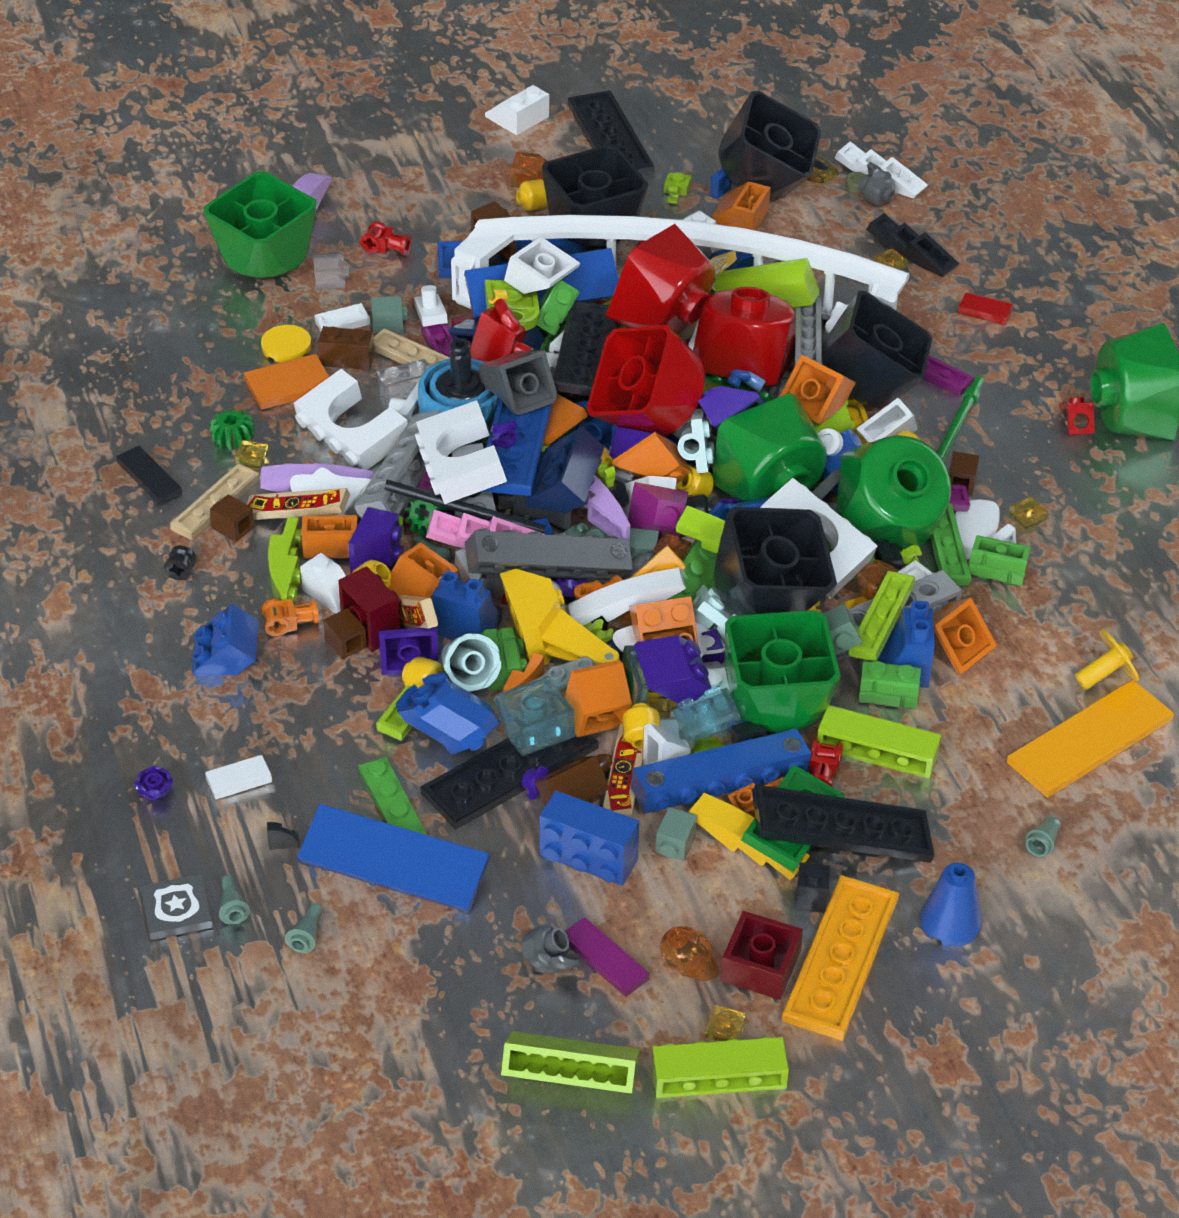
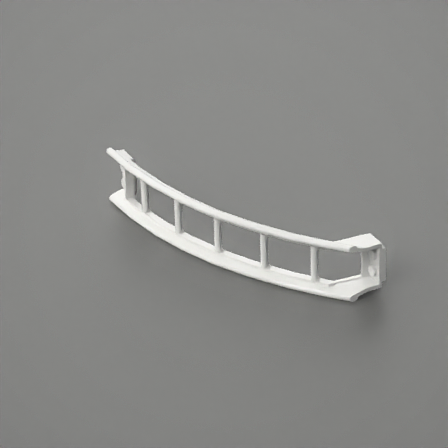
[451,215,910,321]

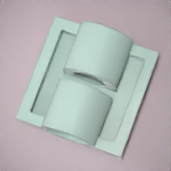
[678,408,715,473]
[692,584,737,644]

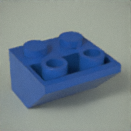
[192,603,258,676]

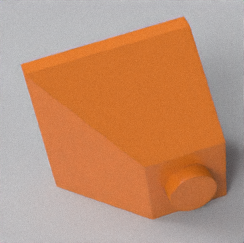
[779,354,855,425]
[611,432,691,484]
[933,597,997,675]

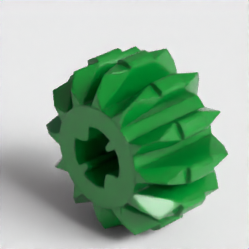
[210,408,255,451]
[404,490,449,537]

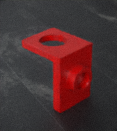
[1059,397,1095,435]

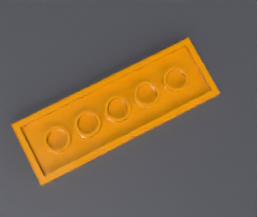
[1007,680,1175,798]
[782,875,899,1041]

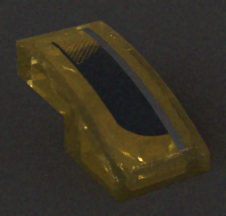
[807,155,839,183]

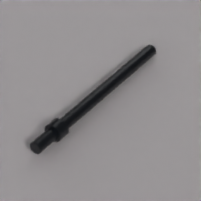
[384,479,546,534]

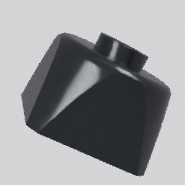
[718,91,821,200]
[542,145,649,247]
[822,290,932,407]
[714,507,837,615]

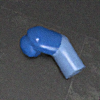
[727,369,766,392]

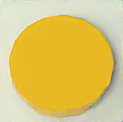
[261,325,312,363]

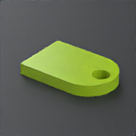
[484,280,540,331]

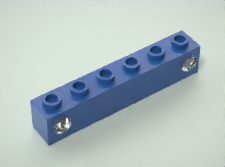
[631,728,811,814]

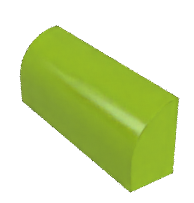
[714,258,820,308]
[501,1031,640,1094]

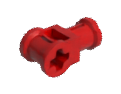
[360,221,412,256]
[809,739,843,787]

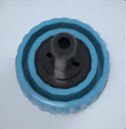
[418,338,499,430]

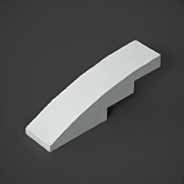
[835,142,928,199]
[568,568,686,626]

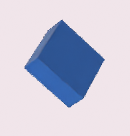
[710,168,731,200]

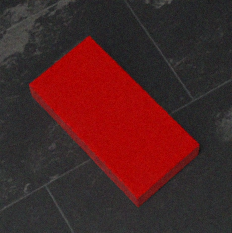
[958,292,1013,325]

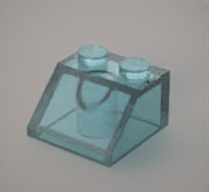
[494,677,575,756]
[673,686,742,746]

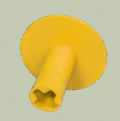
[1074,629,1139,691]

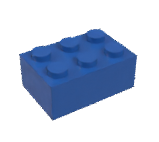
[540,790,639,886]

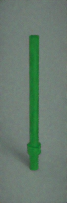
[937,376,984,461]

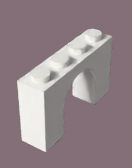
[293,369,408,470]
[415,400,507,504]
[760,478,877,599]

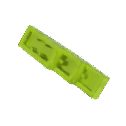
[676,505,725,553]

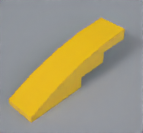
[688,793,810,881]

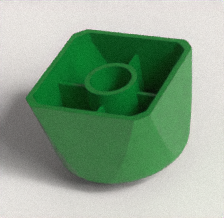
[204,171,316,278]
[1090,323,1179,441]
[712,393,827,502]
[836,435,951,551]
[725,610,841,733]

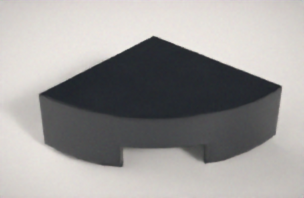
[267,822,300,850]

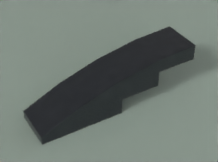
[866,213,959,277]

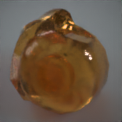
[857,560,898,600]
[660,926,719,981]

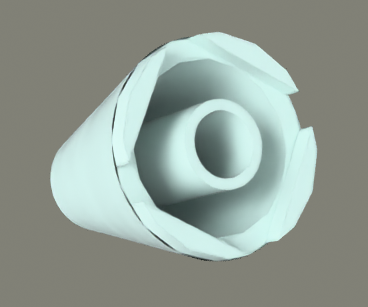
[441,633,501,691]

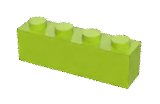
[817,705,942,779]
[652,1037,789,1098]

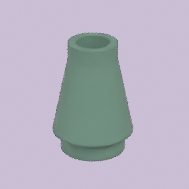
[1025,816,1061,857]

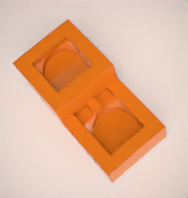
[503,653,544,711]

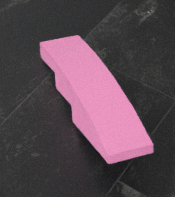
[426,510,545,548]

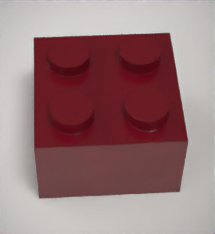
[338,566,401,652]
[720,911,803,1000]

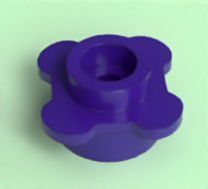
[491,420,518,448]
[522,766,548,800]

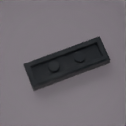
[116,446,182,505]

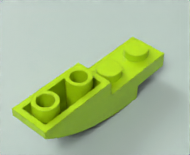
[268,517,302,604]

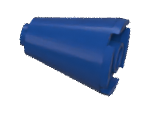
[920,863,983,947]

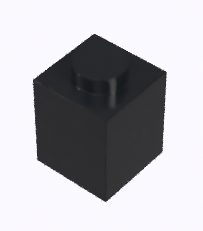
[795,862,831,913]

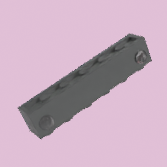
[465,528,633,580]

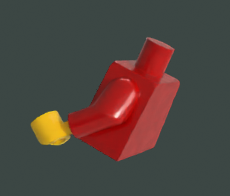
[470,289,533,362]

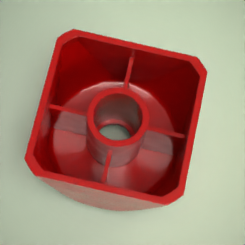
[606,223,715,335]
[693,287,796,386]
[586,325,705,437]

